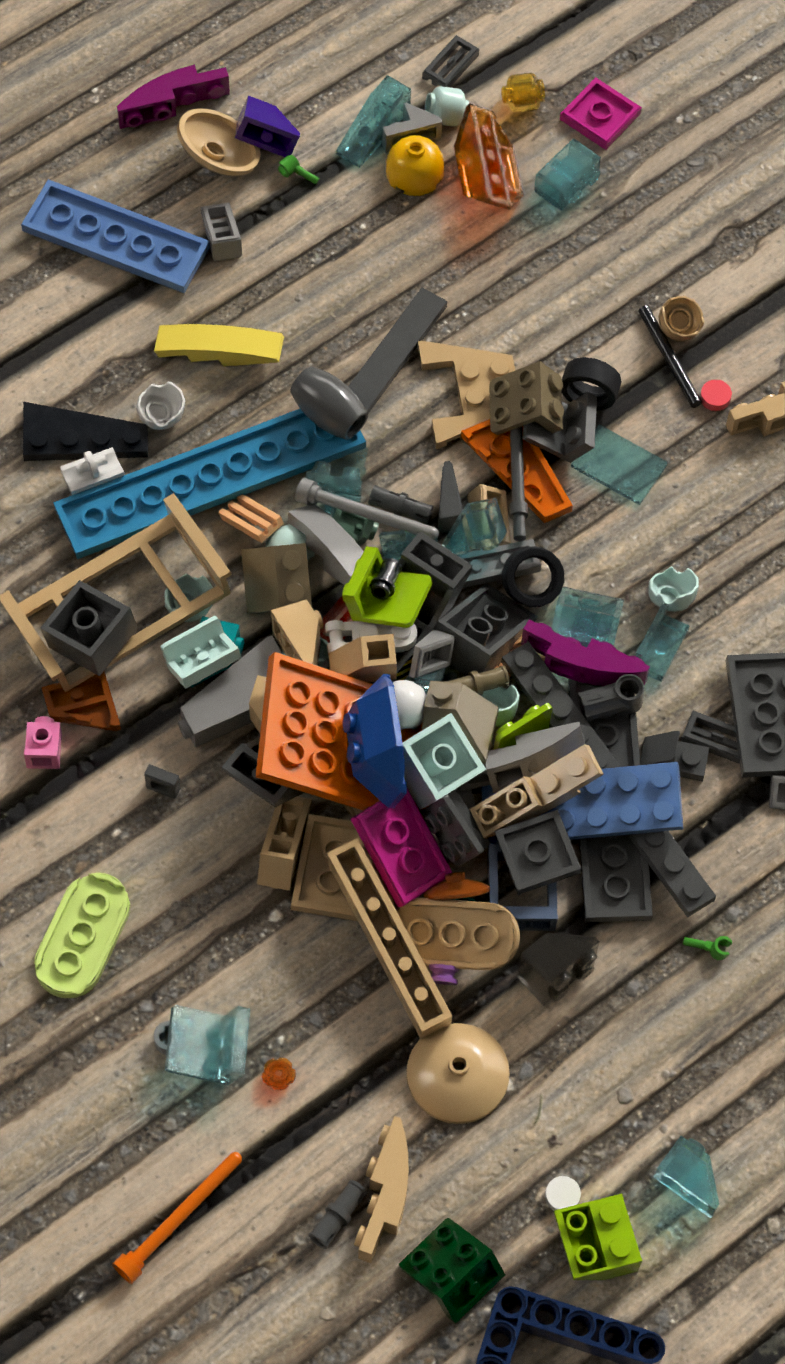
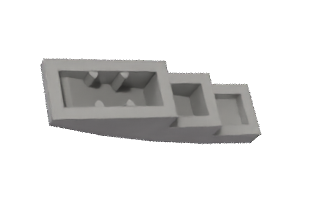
[288,504,364,585]

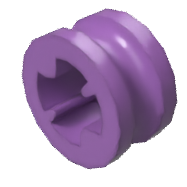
[429,964,459,985]

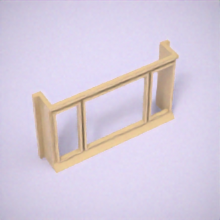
[0,493,232,692]

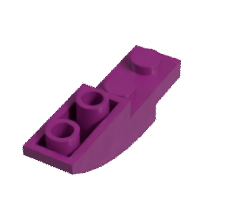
[117,64,230,129]
[521,619,650,686]

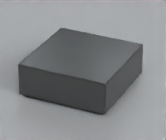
[144,764,181,799]

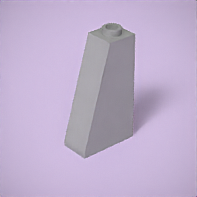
[178,635,282,748]

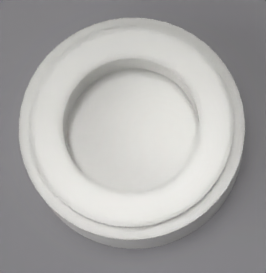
[545,1176,581,1211]

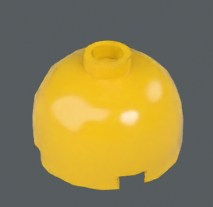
[386,135,444,196]

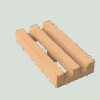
[218,494,284,543]

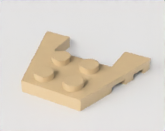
[417,341,515,449]

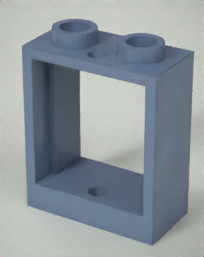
[487,842,558,931]

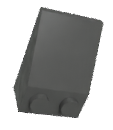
[434,583,538,676]

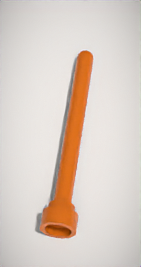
[112,1152,242,1284]

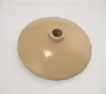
[177,108,261,176]
[407,1023,509,1124]

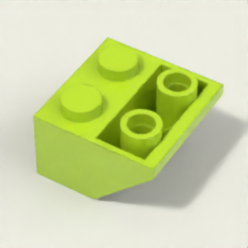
[554,1193,642,1280]

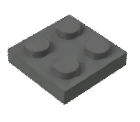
[495,810,581,895]

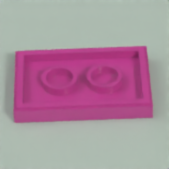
[350,789,452,907]

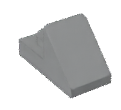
[382,103,442,154]

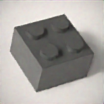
[40,580,138,676]

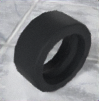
[561,357,622,411]
[502,546,565,607]

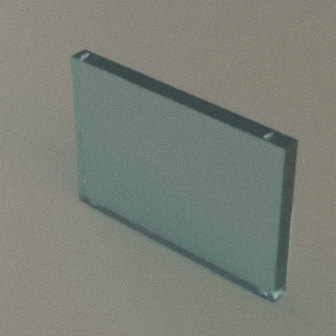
[571,424,668,505]

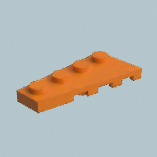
[461,419,573,523]

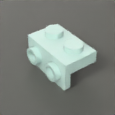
[161,616,242,689]

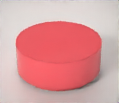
[700,380,732,411]

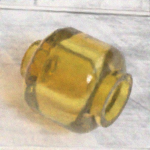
[501,73,545,113]

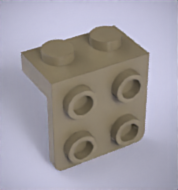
[489,361,564,435]

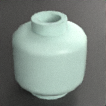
[425,86,470,127]

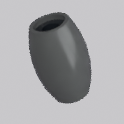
[290,366,368,440]

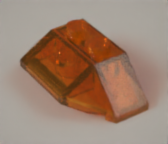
[454,103,524,210]

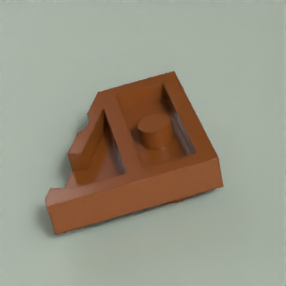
[41,671,121,731]

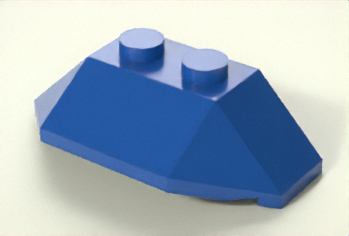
[343,674,407,808]

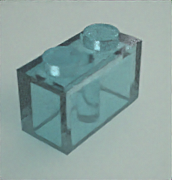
[534,138,601,211]

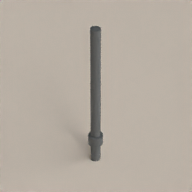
[509,426,528,541]

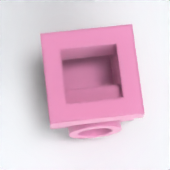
[24,716,62,769]

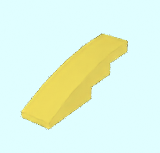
[154,324,284,367]

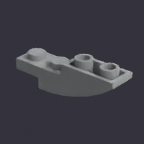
[459,722,585,793]

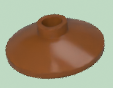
[423,872,490,900]

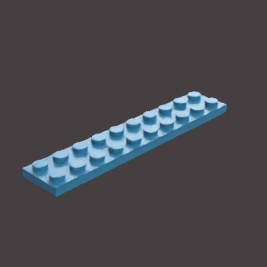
[53,409,366,559]

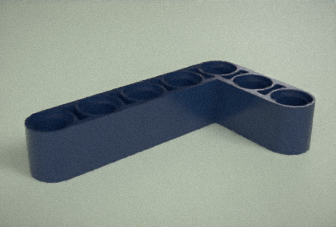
[476,1286,666,1364]

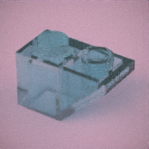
[442,498,507,556]

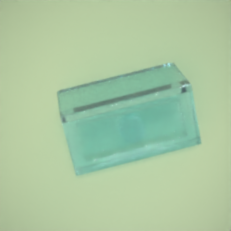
[636,602,690,682]

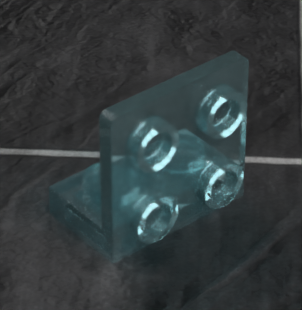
[165,1005,250,1085]

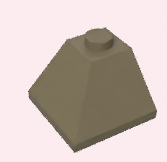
[422,681,499,763]

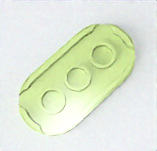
[34,873,130,998]

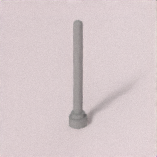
[295,478,439,540]

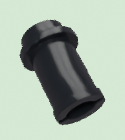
[370,558,402,600]

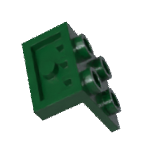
[399,1218,506,1324]

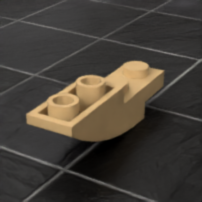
[726,381,785,437]
[470,744,604,839]
[354,1116,409,1263]

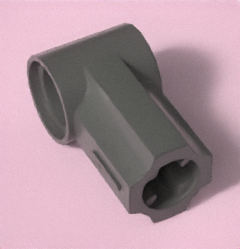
[578,674,644,721]

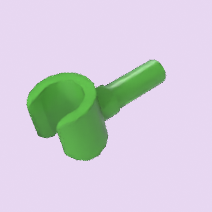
[278,155,320,184]
[683,936,732,960]

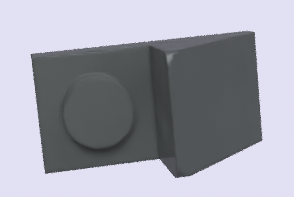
[640,731,709,782]

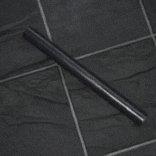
[638,305,702,408]

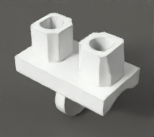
[60,447,125,495]

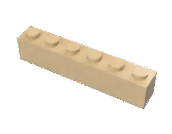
[327,838,453,1039]

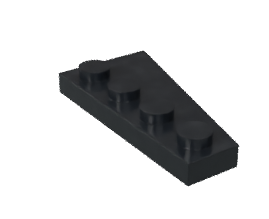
[23,402,148,461]

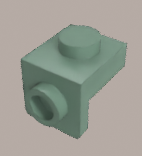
[332,508,379,547]

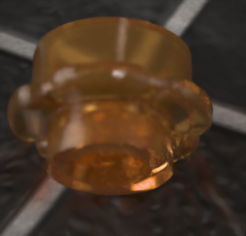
[262,1057,296,1090]

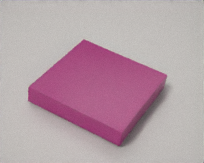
[560,77,642,150]

